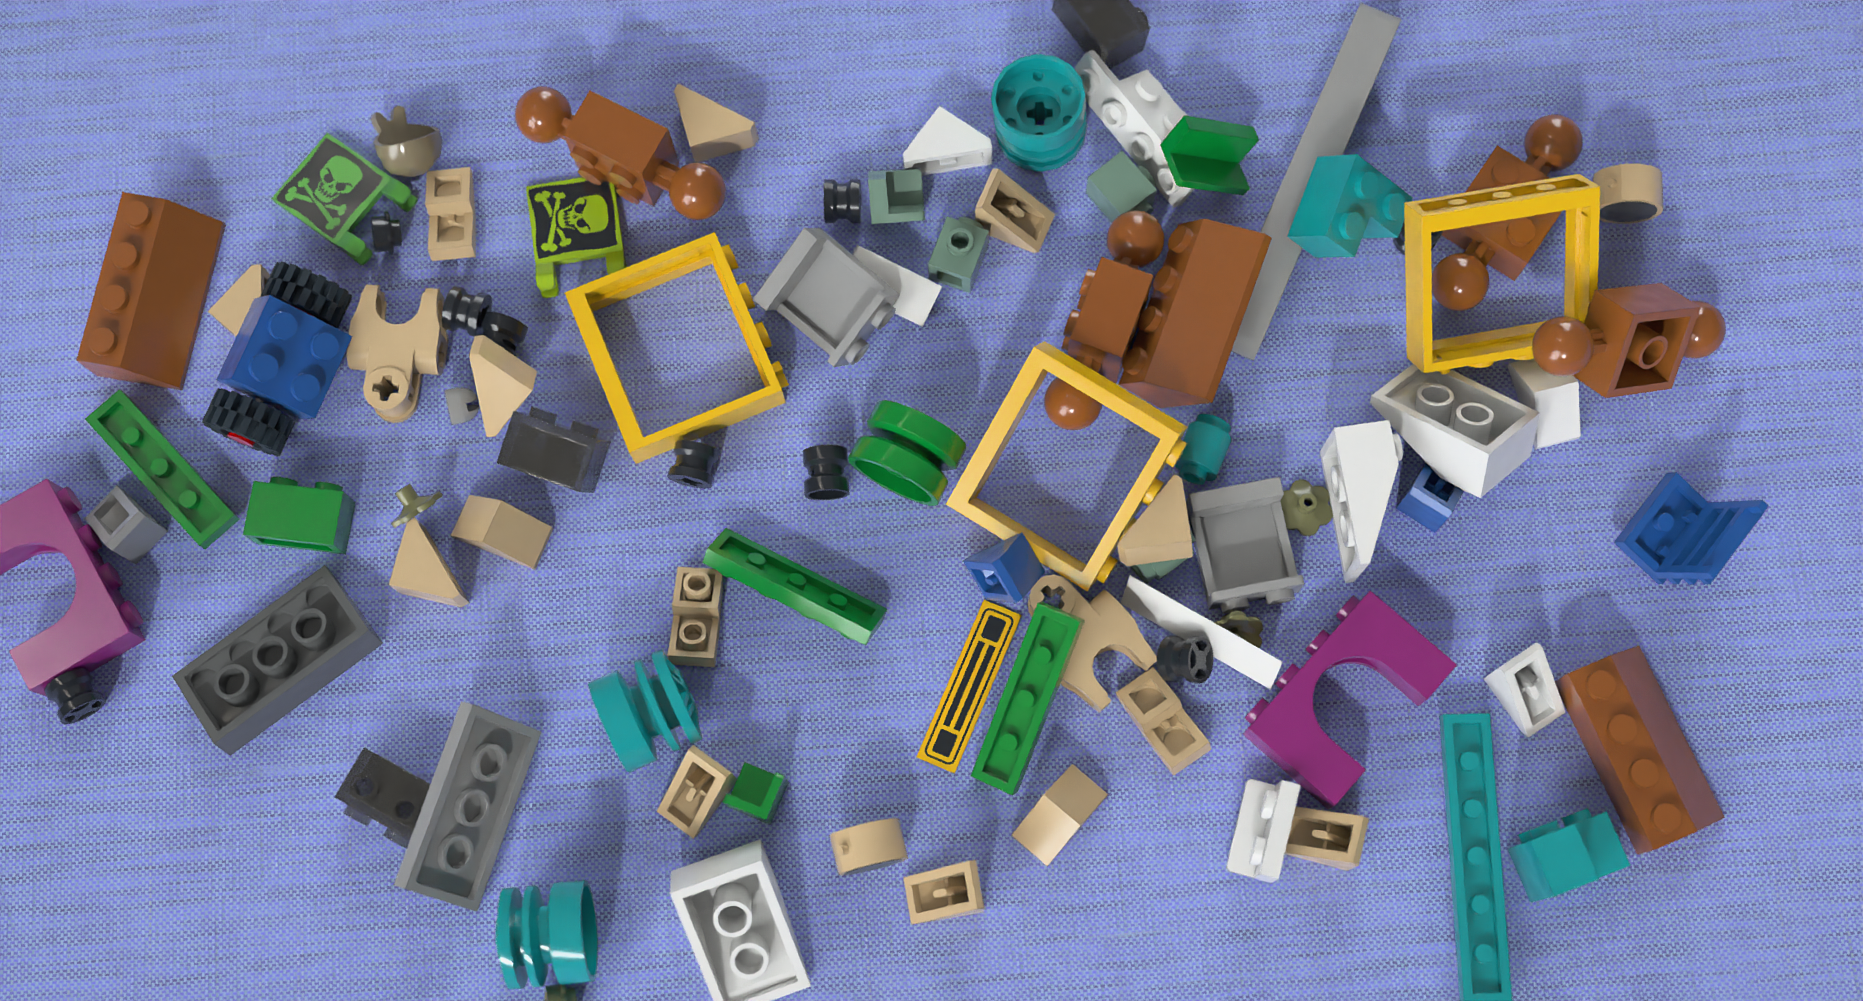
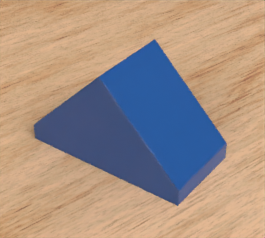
[1396,462,1464,533]
[963,532,1045,604]

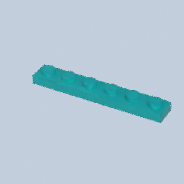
[1439,713,1512,1001]

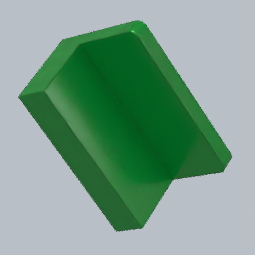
[1160,115,1259,195]

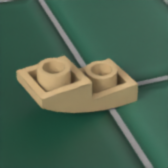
[667,567,724,667]

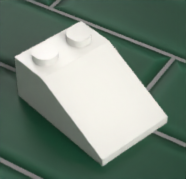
[1370,364,1540,498]
[1320,420,1403,583]
[670,839,811,1001]

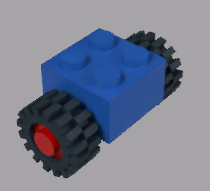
[202,262,353,456]

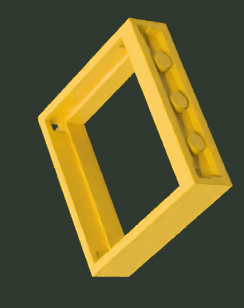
[1404,174,1600,375]
[564,232,789,464]
[946,341,1188,591]

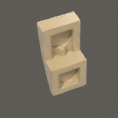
[425,167,476,261]
[1115,667,1212,776]

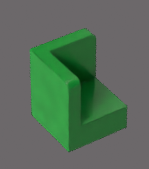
[723,762,789,825]

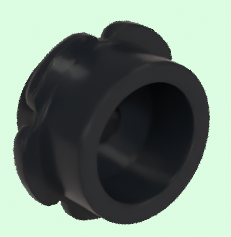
[371,211,402,255]

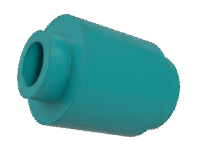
[1175,414,1232,485]

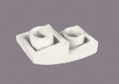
[852,245,942,327]

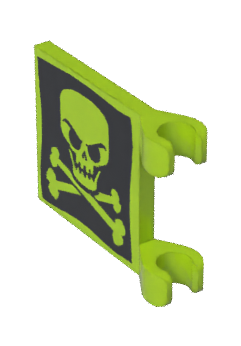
[526,177,627,298]

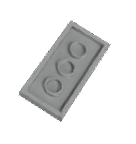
[394,701,541,911]

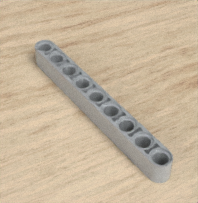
[1231,3,1401,361]

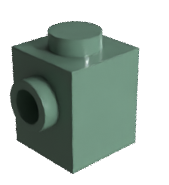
[1086,151,1157,223]
[928,216,989,293]

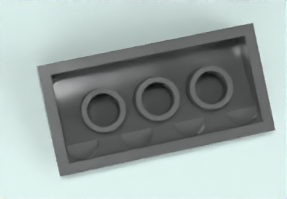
[172,565,383,756]

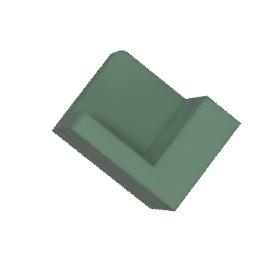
[868,168,925,224]

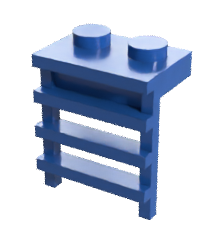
[1613,472,1769,585]

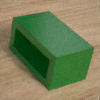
[243,477,356,555]

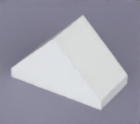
[903,106,992,176]
[1508,358,1581,450]
[1483,642,1566,738]

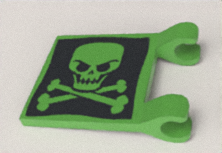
[271,133,418,265]

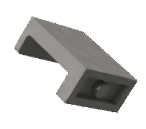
[753,228,900,367]
[1186,477,1304,614]

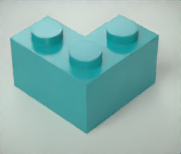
[1287,154,1413,258]
[1508,808,1631,903]

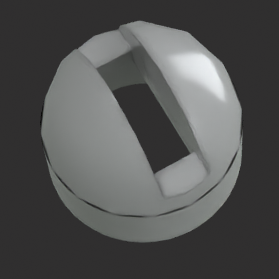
[444,387,479,425]

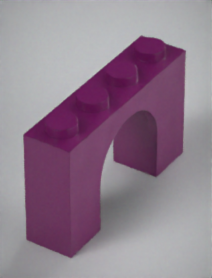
[0,479,146,697]
[1242,590,1457,810]

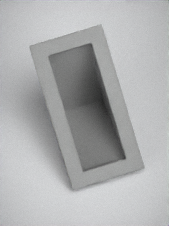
[85,486,168,564]

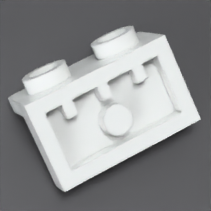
[1226,779,1301,883]

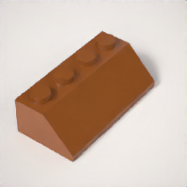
[76,192,226,390]
[1118,218,1272,408]
[1555,646,1725,855]

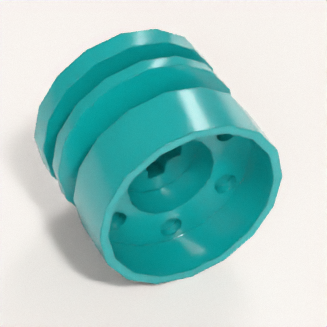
[991,54,1087,172]
[588,649,703,773]
[495,880,598,990]

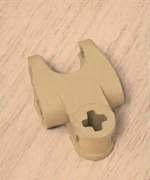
[347,284,448,423]
[1027,575,1157,713]

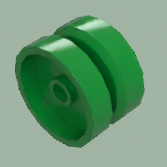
[848,400,966,506]

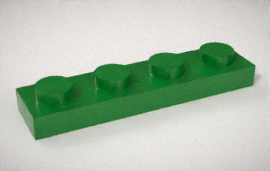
[85,389,240,549]
[702,528,888,646]
[971,602,1085,795]

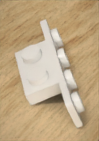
[1074,50,1194,207]

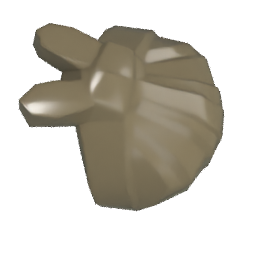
[371,105,443,177]

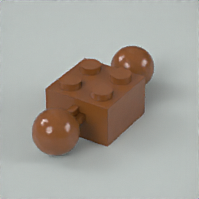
[515,86,726,220]
[1432,114,1583,311]
[1044,210,1164,431]
[1532,283,1726,398]

